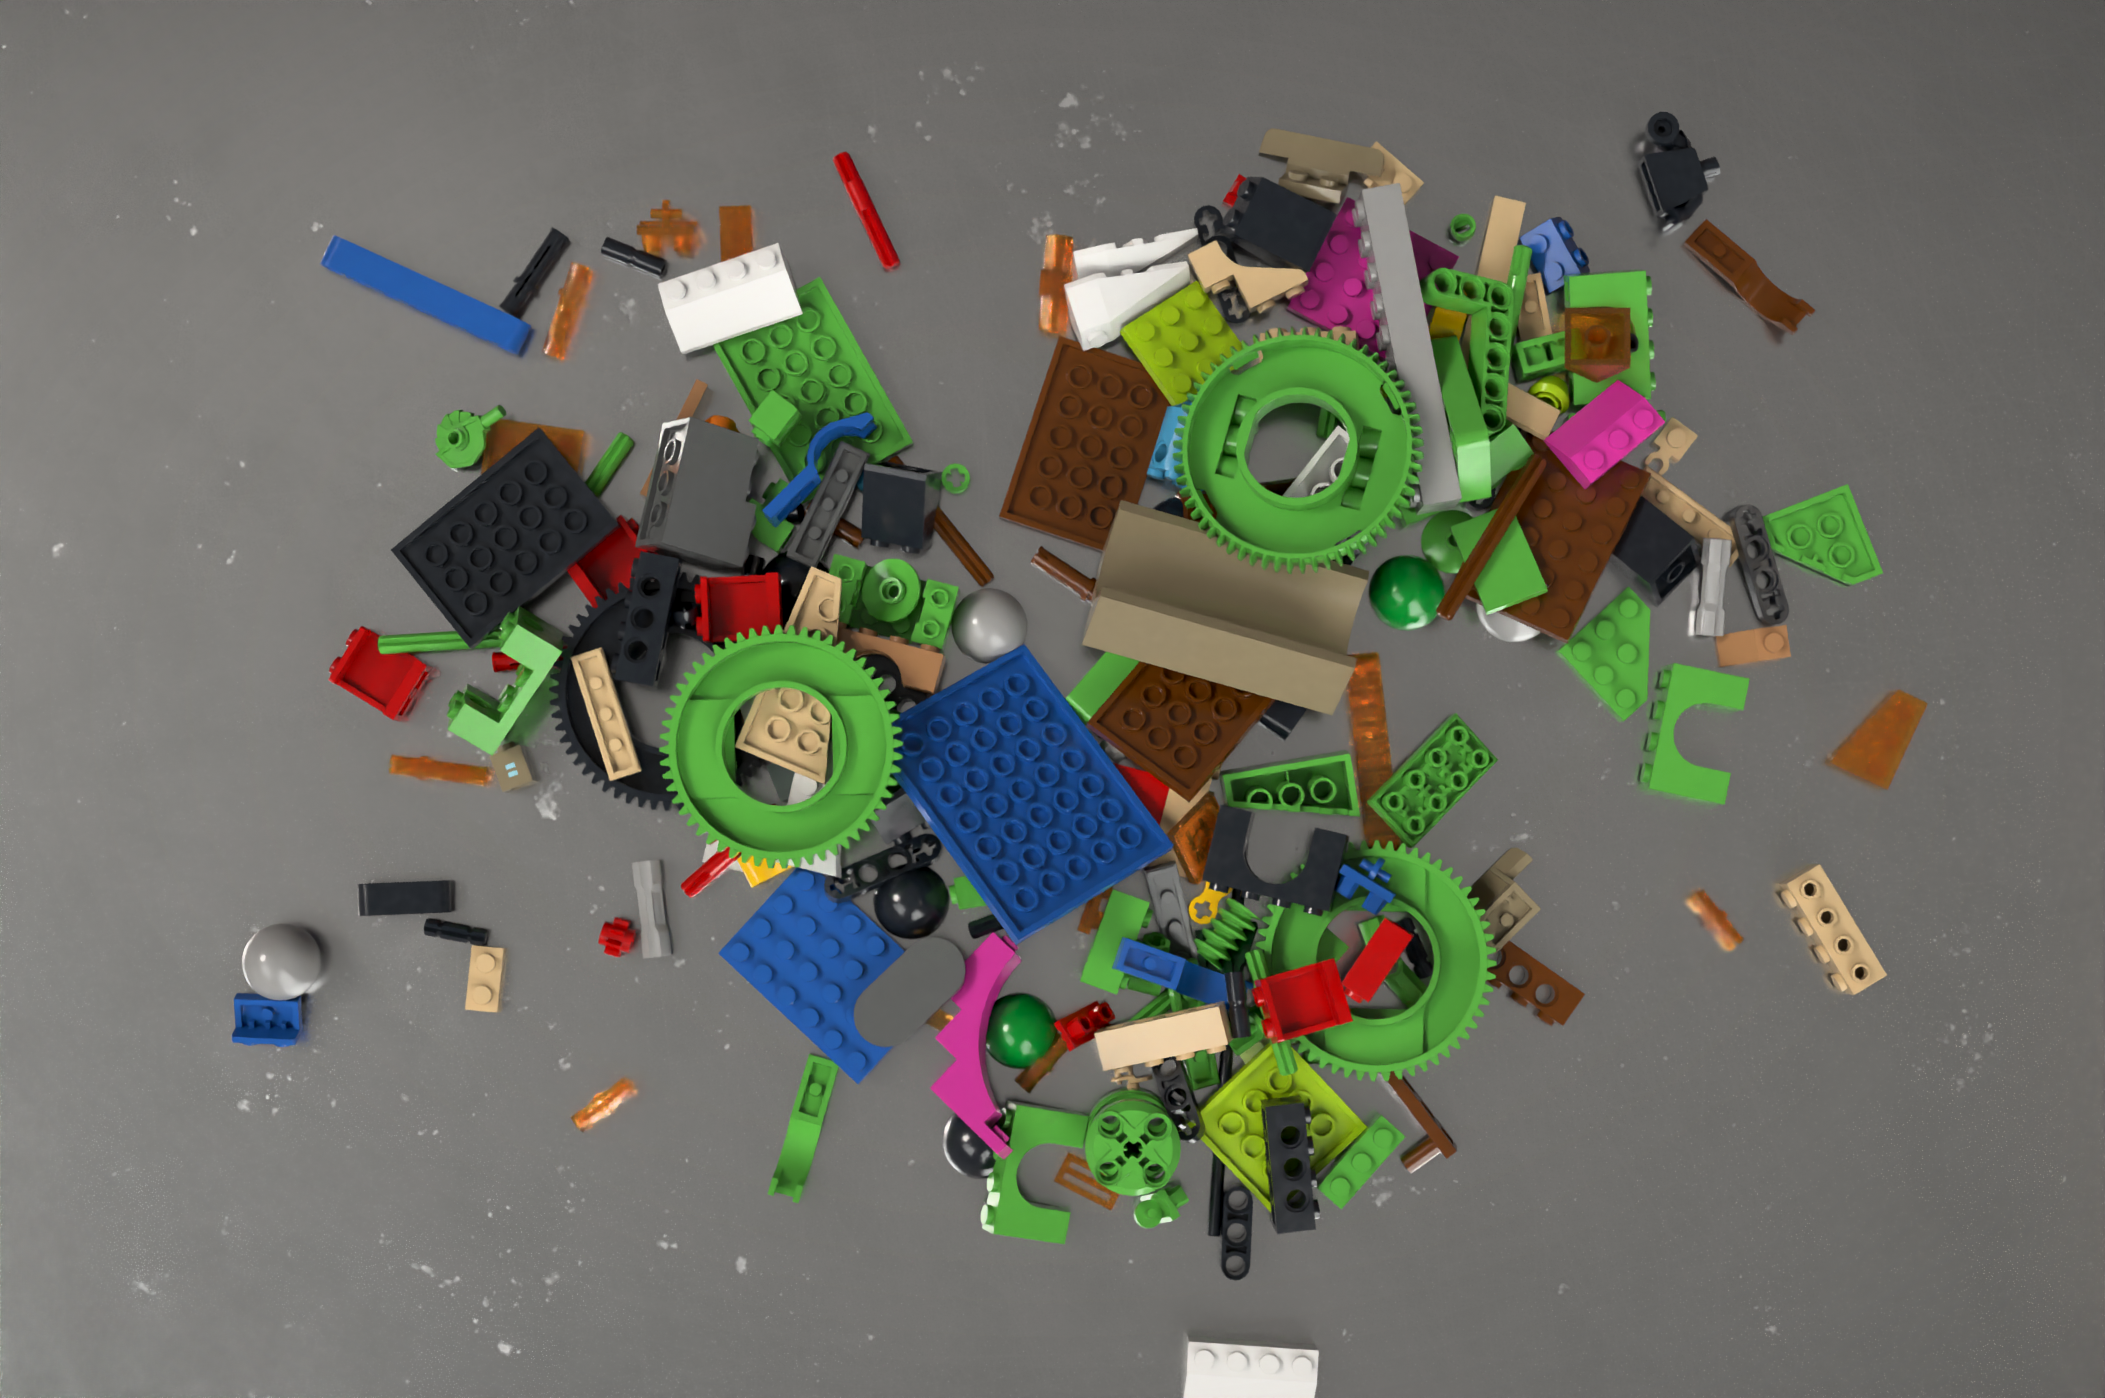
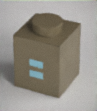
[490,742,538,793]

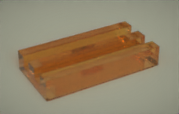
[1054,1152,1119,1210]

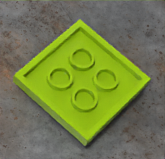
[1120,280,1243,406]

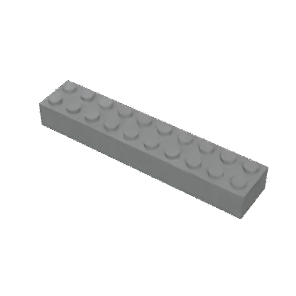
[1352,183,1462,515]

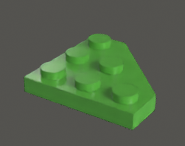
[1762,484,1883,586]
[1557,586,1650,722]

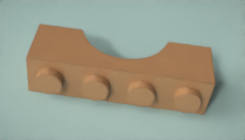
[837,621,946,695]

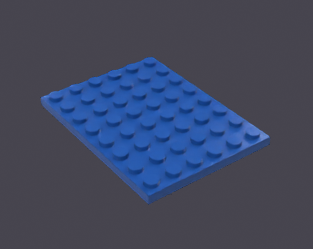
[892,644,1174,945]

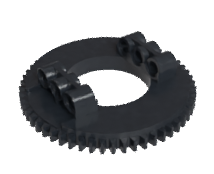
[549,572,764,811]

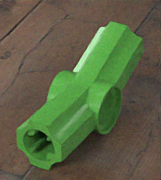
[1358,914,1427,1009]

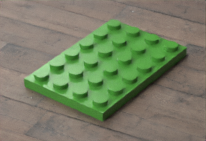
[713,277,914,505]

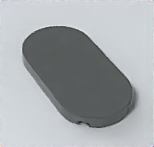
[854,937,966,1047]

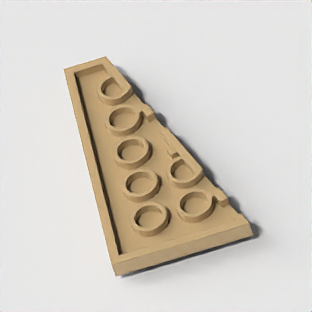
[735,566,842,785]

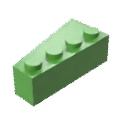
[1220,750,1360,817]

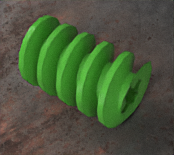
[1194,898,1262,972]

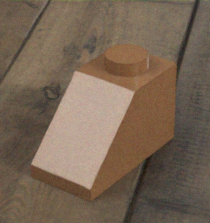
[1715,625,1791,667]

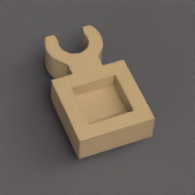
[1643,417,1698,475]

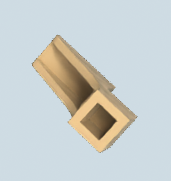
[1188,240,1308,314]

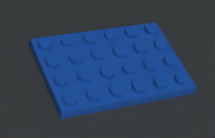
[718,868,905,1084]

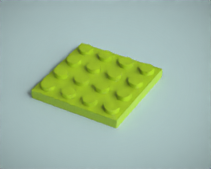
[1185,1042,1367,1212]

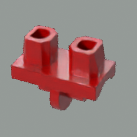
[1054,1001,1115,1052]

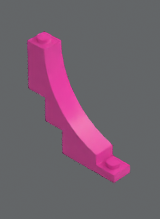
[930,932,1022,1160]

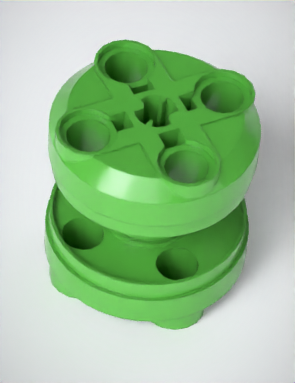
[1085,1088,1181,1196]

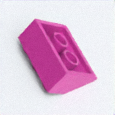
[1544,380,1665,489]

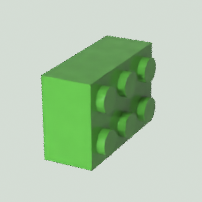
[1080,889,1153,995]

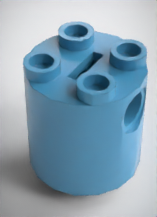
[1147,400,1205,491]

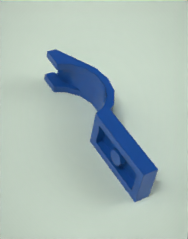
[762,412,877,528]
[1112,937,1254,1010]

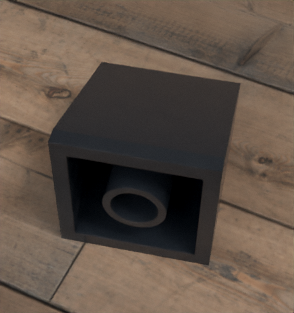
[1220,177,1337,272]
[861,460,943,554]
[1609,496,1701,607]

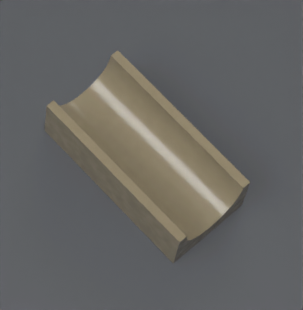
[1082,500,1369,715]

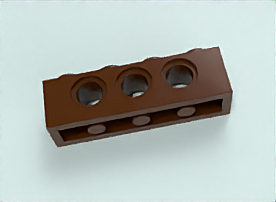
[1486,941,1585,1027]

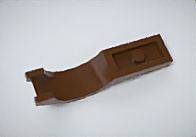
[1684,219,1815,335]

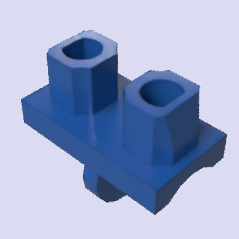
[1335,857,1396,915]

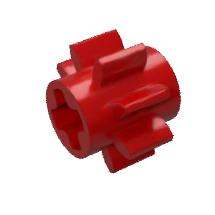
[598,917,637,958]

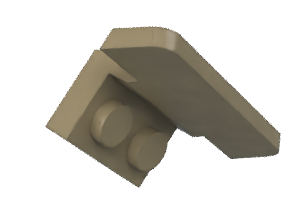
[1259,128,1384,204]
[1467,848,1541,954]

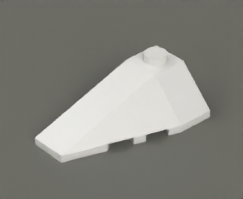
[1073,228,1198,280]
[1064,261,1191,351]

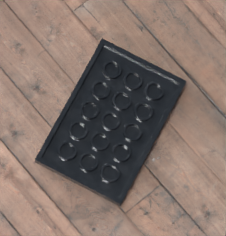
[391,427,621,649]

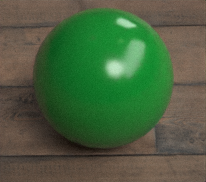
[1368,555,1445,631]
[986,992,1058,1069]

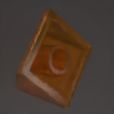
[1565,308,1631,383]

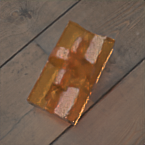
[637,200,698,252]

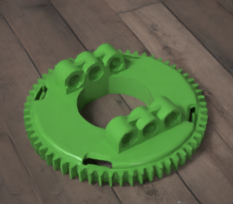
[1173,326,1424,574]

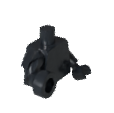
[1638,112,1720,231]

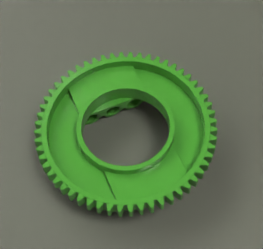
[659,625,904,869]
[1255,840,1497,1082]

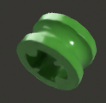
[941,463,970,494]

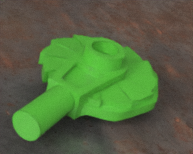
[435,405,507,468]

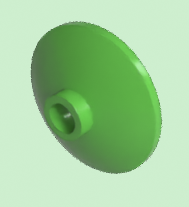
[1421,510,1474,574]
[862,558,921,622]

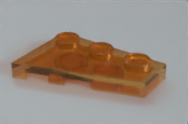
[1827,690,1928,790]

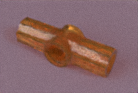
[1039,234,1073,334]

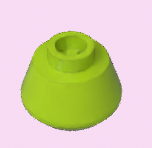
[1527,376,1570,415]

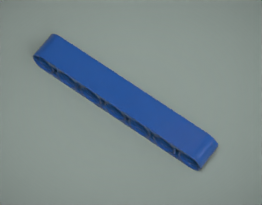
[320,235,532,355]

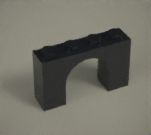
[1202,804,1350,917]

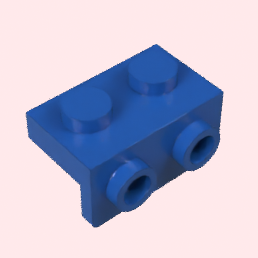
[1519,217,1590,293]
[231,993,303,1047]

